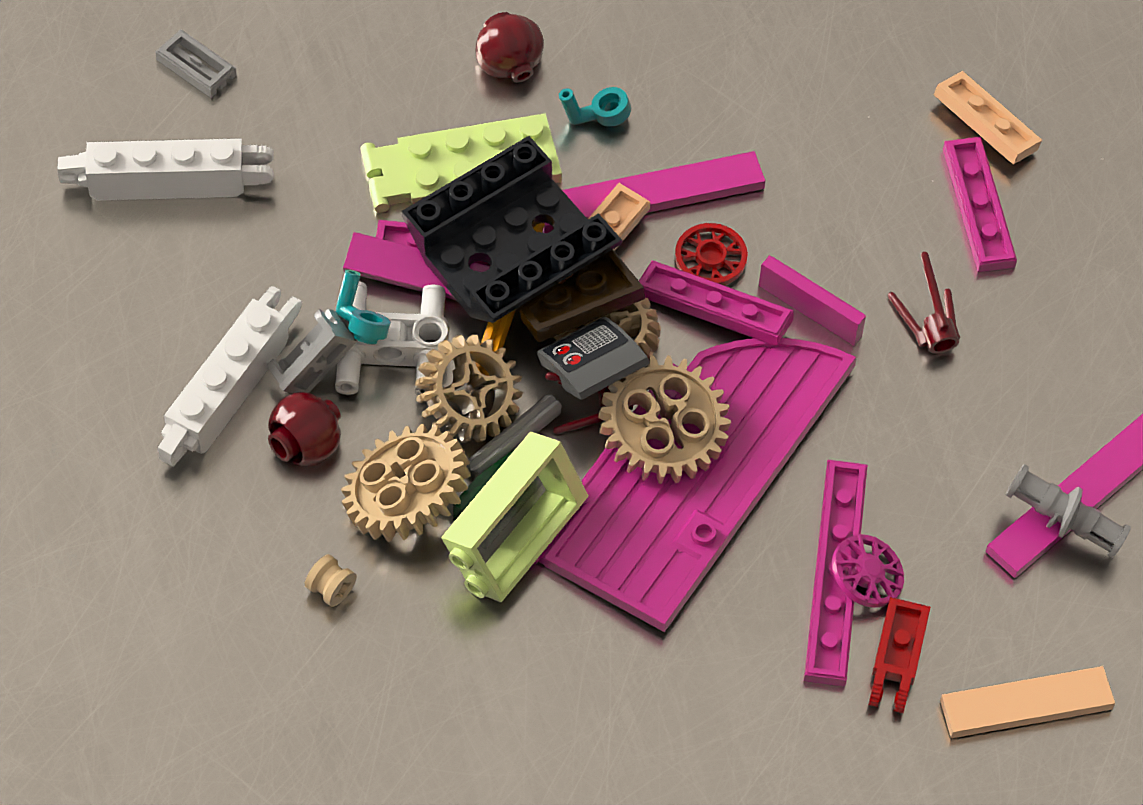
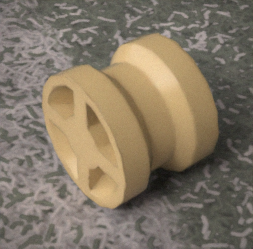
[305,554,357,607]

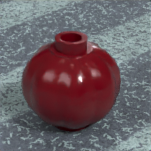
[475,12,544,83]
[268,392,341,467]

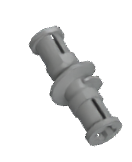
[1005,464,1131,558]

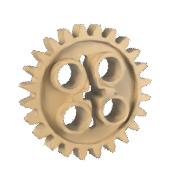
[598,355,731,484]
[341,424,471,542]

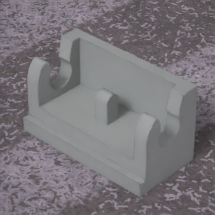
[267,309,357,393]

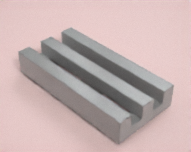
[155,30,237,98]

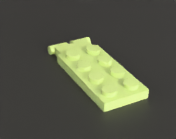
[360,113,562,213]

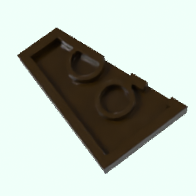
[520,250,645,343]

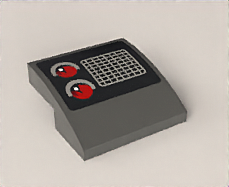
[537,316,650,400]

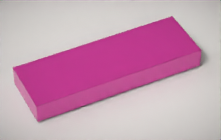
[758,255,866,346]

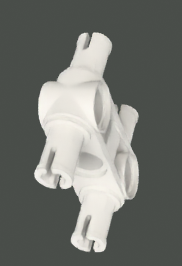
[335,281,449,396]

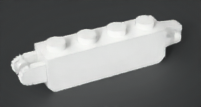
[58,139,274,200]
[158,286,302,467]

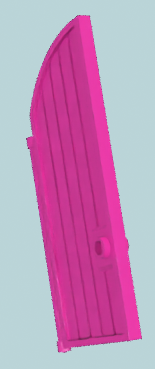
[533,338,856,632]

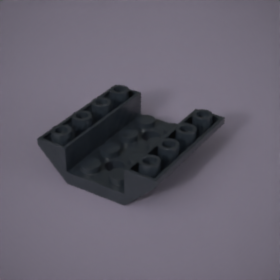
[401,136,622,323]

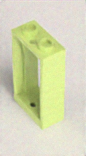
[441,431,589,602]

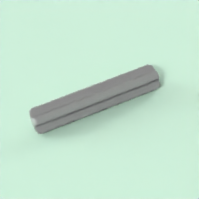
[466,395,562,479]

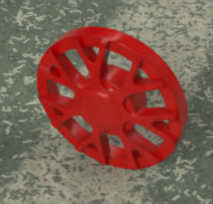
[675,223,748,286]

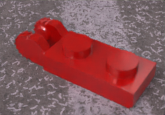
[868,597,931,713]

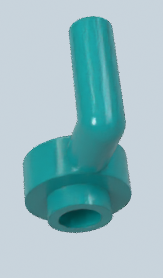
[559,87,632,126]
[335,270,391,344]

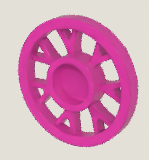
[832,534,904,608]

